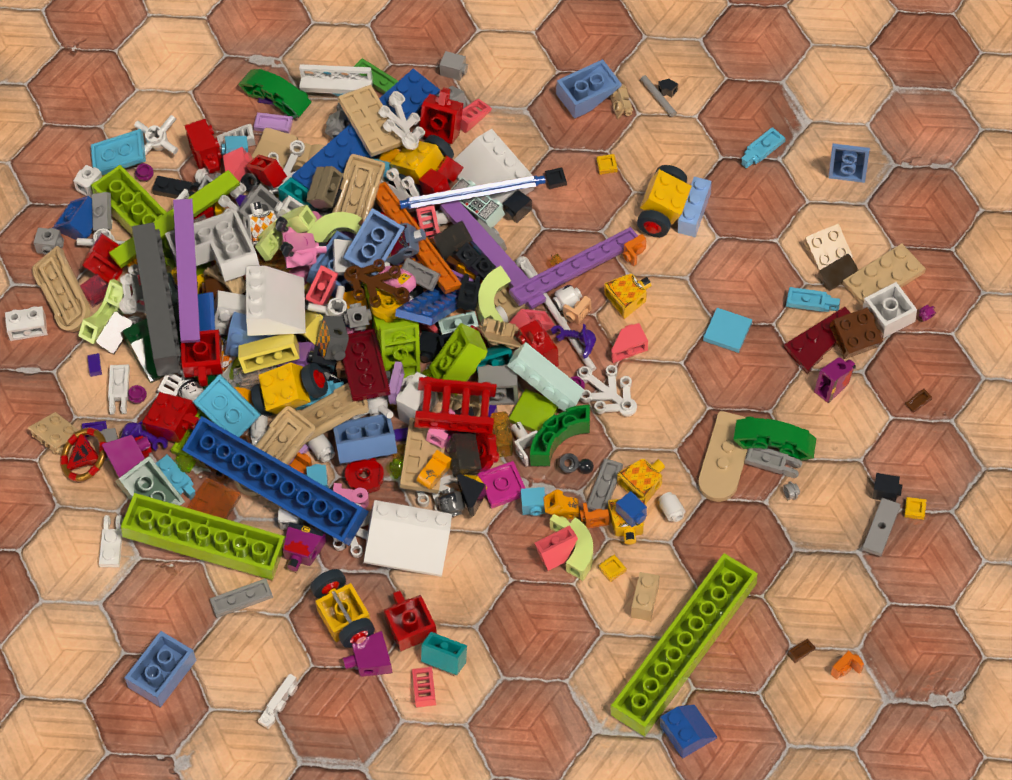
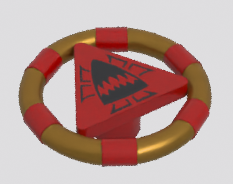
[60,428,107,482]

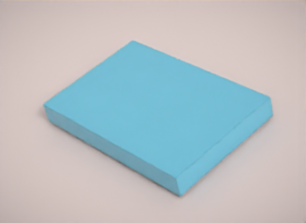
[91,129,146,175]
[193,374,261,437]

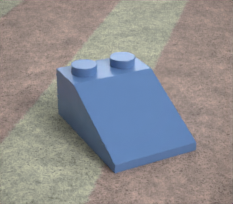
[556,59,622,119]
[828,143,870,183]
[225,312,279,357]

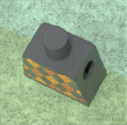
[315,315,349,360]

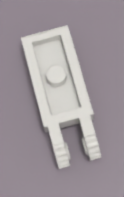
[108,364,130,414]
[99,515,123,567]

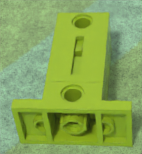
[364,283,421,378]

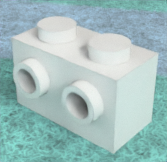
[5,306,48,341]

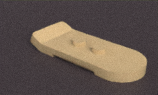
[243,128,299,195]
[331,154,385,239]
[32,246,90,332]
[297,383,369,443]
[234,406,315,497]
[698,411,748,502]

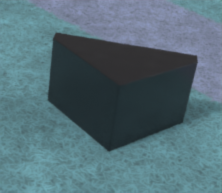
[457,474,486,517]

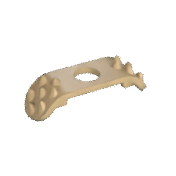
[203,263,246,294]

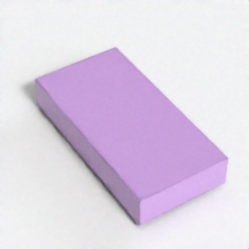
[254,112,293,134]
[388,362,405,404]

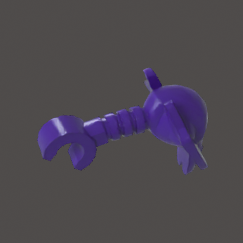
[551,324,596,359]
[121,420,168,450]

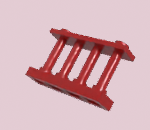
[414,376,497,434]

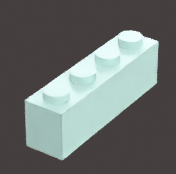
[507,342,584,411]

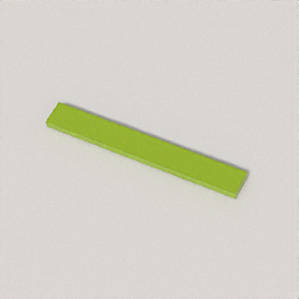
[109,170,240,268]

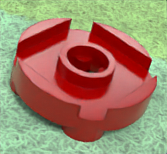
[469,433,499,471]
[345,458,384,493]

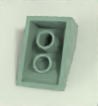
[115,455,185,506]

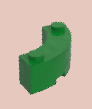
[238,69,312,118]
[530,405,590,466]
[733,416,817,461]

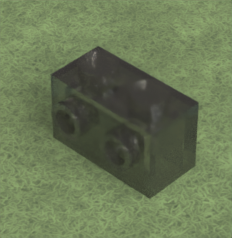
[428,220,473,260]
[446,434,482,477]

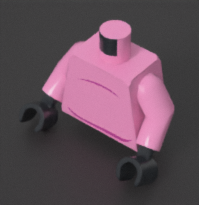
[275,216,327,268]

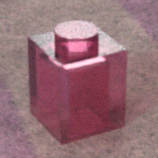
[80,274,108,308]

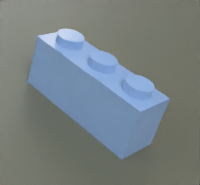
[678,177,712,237]

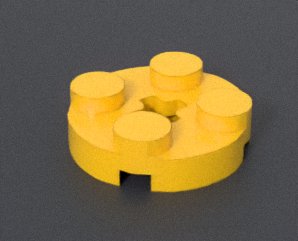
[370,290,403,323]

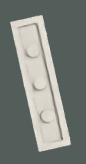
[299,64,373,94]

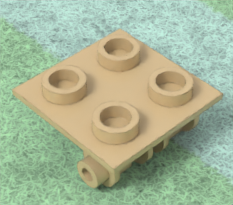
[805,223,853,271]
[477,318,521,349]
[28,412,79,455]

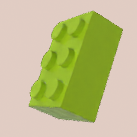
[429,323,488,396]

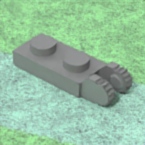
[745,448,802,478]

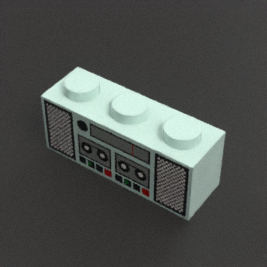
[451,178,505,228]

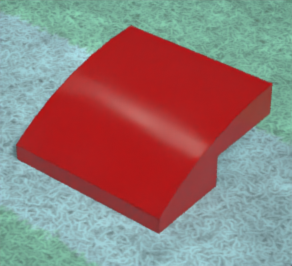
[82,233,125,283]

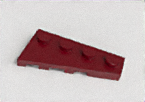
[784,307,851,374]

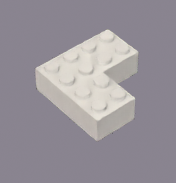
[165,209,260,282]

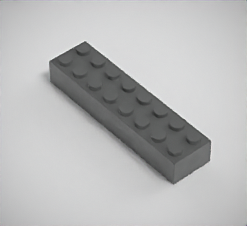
[132,223,182,376]

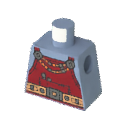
[386,223,426,265]

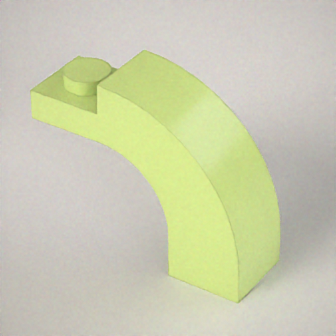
[255,205,317,261]
[307,212,363,243]
[476,266,511,323]
[78,279,124,344]
[550,514,593,581]

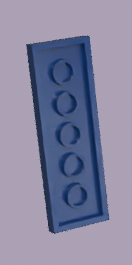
[395,285,460,325]

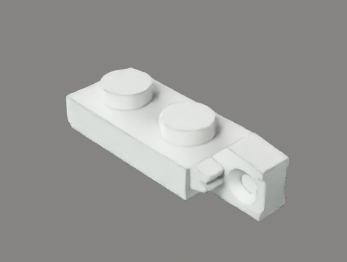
[258,674,298,729]

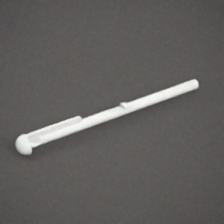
[515,256,596,372]

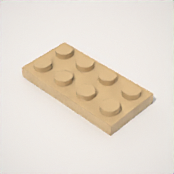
[338,85,403,157]
[843,244,926,306]
[400,418,445,494]

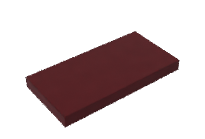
[342,329,391,402]

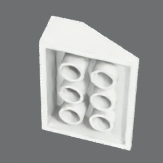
[454,129,534,209]
[246,266,306,336]
[363,500,452,577]

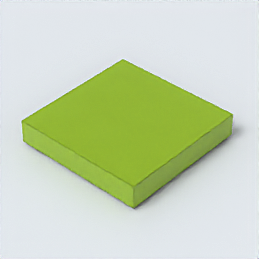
[509,389,559,432]

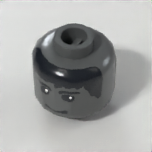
[437,488,465,517]

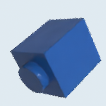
[616,491,647,527]

